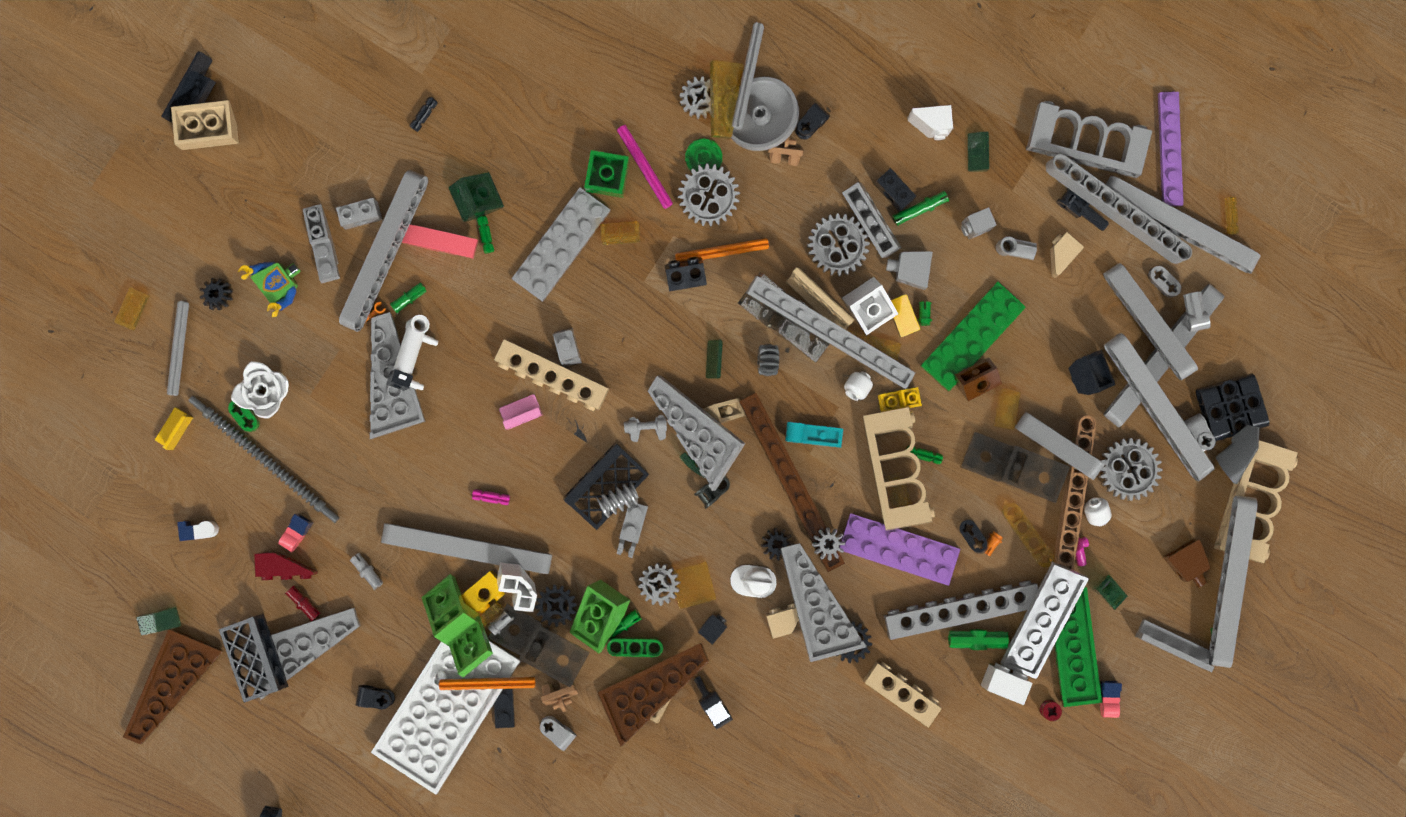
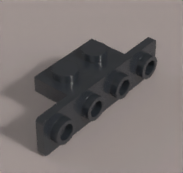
[161,51,216,124]

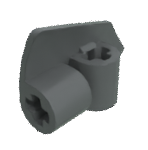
[1216,425,1260,484]

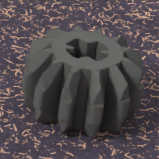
[757,344,779,376]

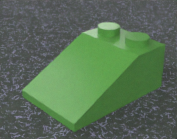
[570,580,630,653]

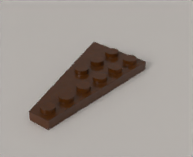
[123,629,224,745]

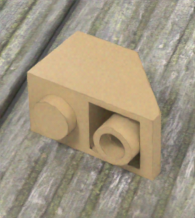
[766,603,799,639]

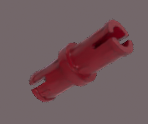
[285,585,321,622]

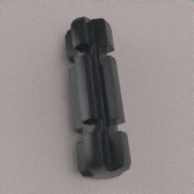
[409,97,438,132]

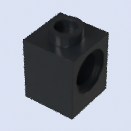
[698,613,727,645]

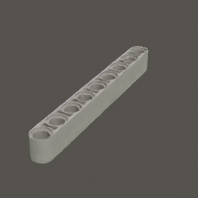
[1046,154,1192,264]
[339,170,428,332]
[1106,176,1261,274]
[1103,284,1225,428]
[1104,333,1214,482]
[1208,495,1257,668]
[381,523,552,574]

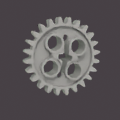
[678,164,740,226]
[807,213,870,276]
[1099,438,1163,501]

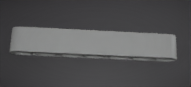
[1103,263,1198,381]

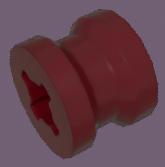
[1040,700,1062,721]

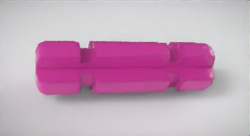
[472,489,510,505]

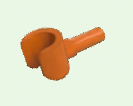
[366,302,386,322]

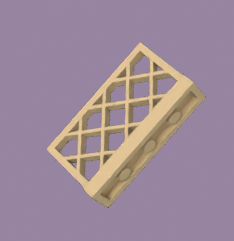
[786,268,854,330]

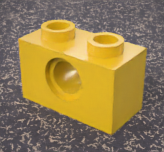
[461,570,505,614]

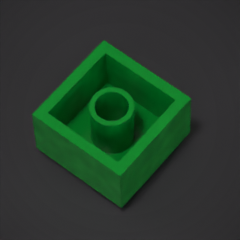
[584,150,630,198]

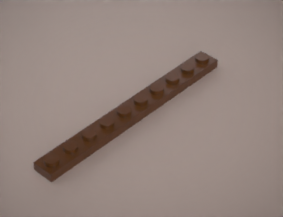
[739,393,845,572]

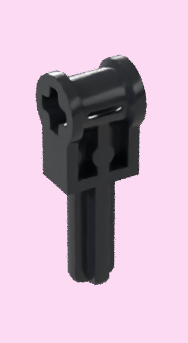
[1056,188,1109,231]

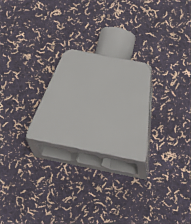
[886,251,933,290]
[553,328,582,367]

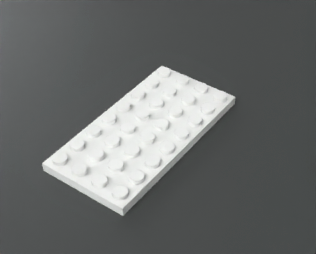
[371,641,521,794]

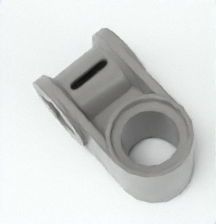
[1184,413,1215,451]
[540,716,577,751]

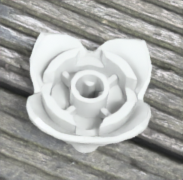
[231,362,289,418]

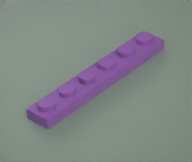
[1158,92,1183,206]

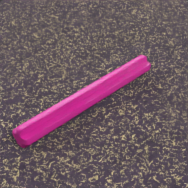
[617,125,673,209]

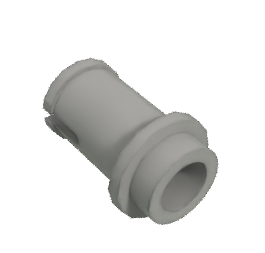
[488,611,513,635]

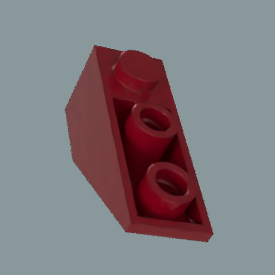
[254,552,318,580]

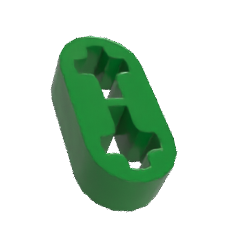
[228,401,260,432]

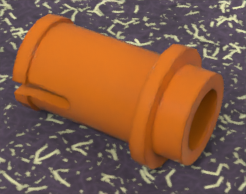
[980,531,1003,556]

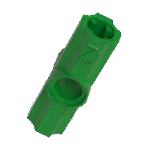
[948,629,1009,650]

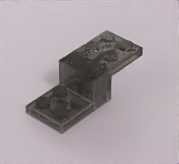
[737,272,829,362]
[960,432,1070,503]
[488,603,590,688]

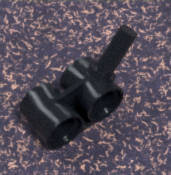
[694,676,733,730]

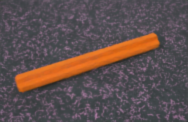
[675,238,769,262]
[439,677,536,690]

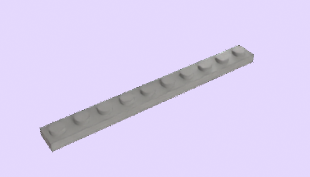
[746,276,915,389]

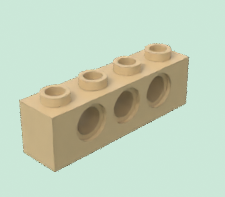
[863,662,942,728]

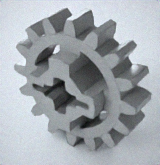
[680,77,721,119]
[638,563,681,606]

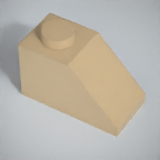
[1050,232,1084,278]
[703,398,745,423]

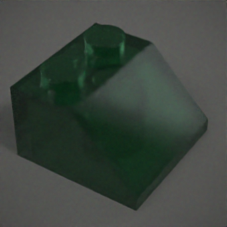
[448,172,504,222]

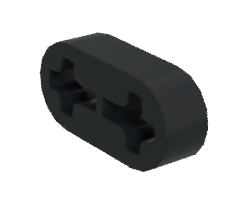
[960,520,989,554]

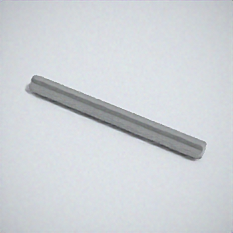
[732,22,764,130]

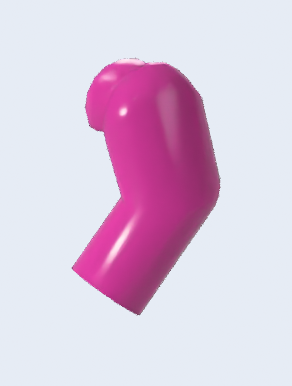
[1076,537,1089,566]

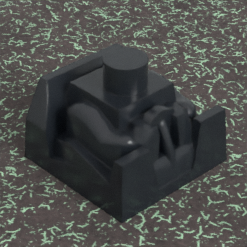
[1068,349,1116,395]

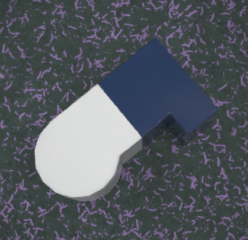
[177,521,219,541]

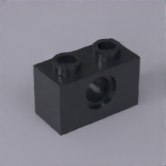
[874,168,916,212]

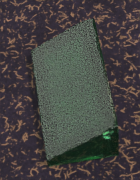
[967,131,989,172]
[706,340,723,379]

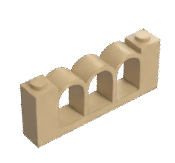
[863,407,935,531]
[1214,440,1298,563]

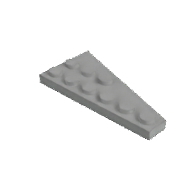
[780,543,866,662]
[243,608,360,700]

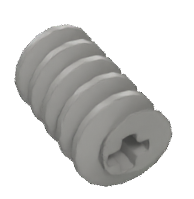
[596,481,639,518]

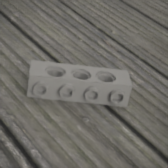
[842,182,902,258]

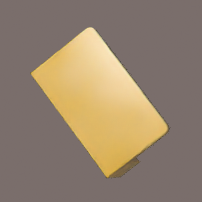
[155,407,193,450]

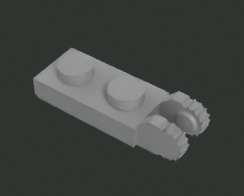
[617,502,648,558]

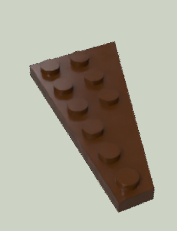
[598,643,709,747]

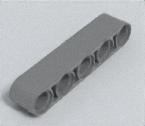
[1015,412,1105,480]

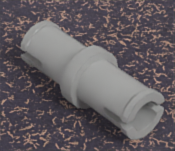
[350,553,384,590]

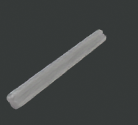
[167,301,189,396]

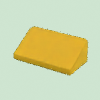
[891,294,920,337]

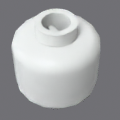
[844,371,873,401]
[1084,498,1112,526]

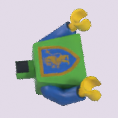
[238,262,301,317]

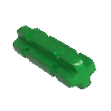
[477,216,494,254]
[906,445,943,464]

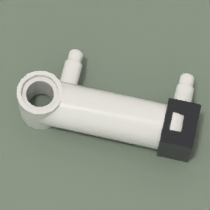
[386,315,438,391]

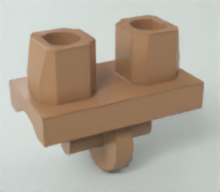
[768,136,803,166]
[541,677,579,712]

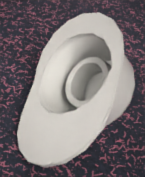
[730,565,777,598]

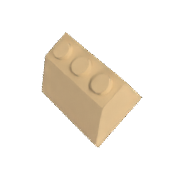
[171,100,239,150]

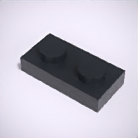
[494,688,515,729]

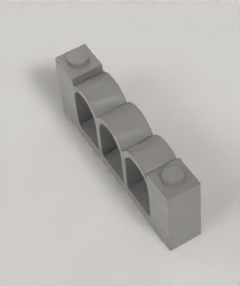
[1026,101,1152,178]

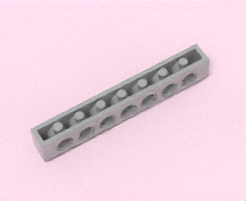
[884,580,1038,640]

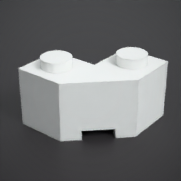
[497,562,537,612]

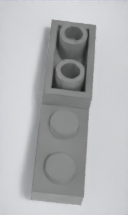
[303,204,340,283]

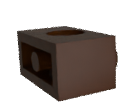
[955,357,1002,401]

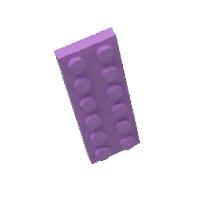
[839,513,960,586]

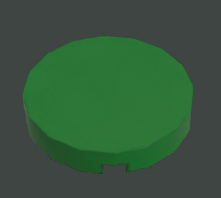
[685,138,723,177]

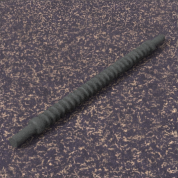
[188,395,340,523]

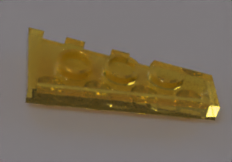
[710,60,745,139]

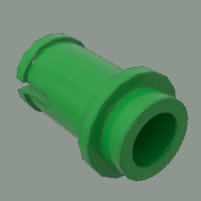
[917,301,932,326]

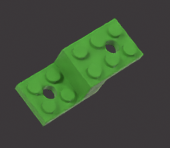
[421,574,493,677]

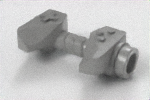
[624,415,667,442]

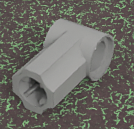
[996,237,1037,260]
[1183,292,1210,332]

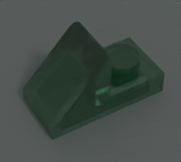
[1092,575,1128,610]

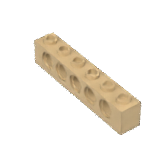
[494,340,609,411]

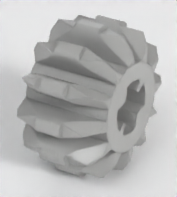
[812,527,845,561]

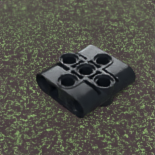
[1196,373,1270,442]

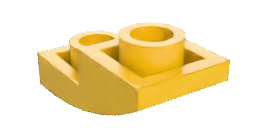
[878,387,922,412]

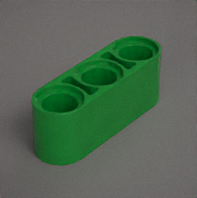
[607,637,663,657]

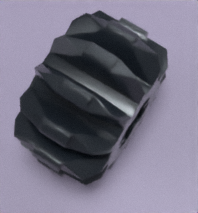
[199,278,233,311]
[761,528,794,561]

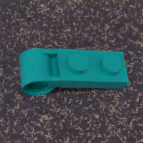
[785,422,843,448]

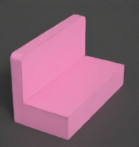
[499,395,543,430]

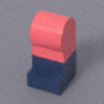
[278,514,313,552]
[1100,681,1122,718]

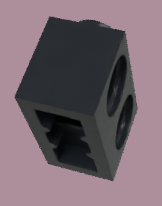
[665,257,707,292]

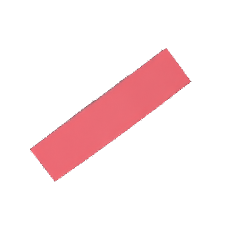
[402,225,478,259]

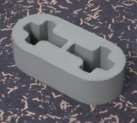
[1148,266,1181,298]

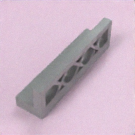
[1135,619,1214,672]

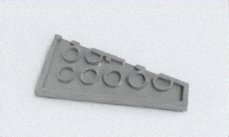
[370,312,426,439]
[648,375,746,491]

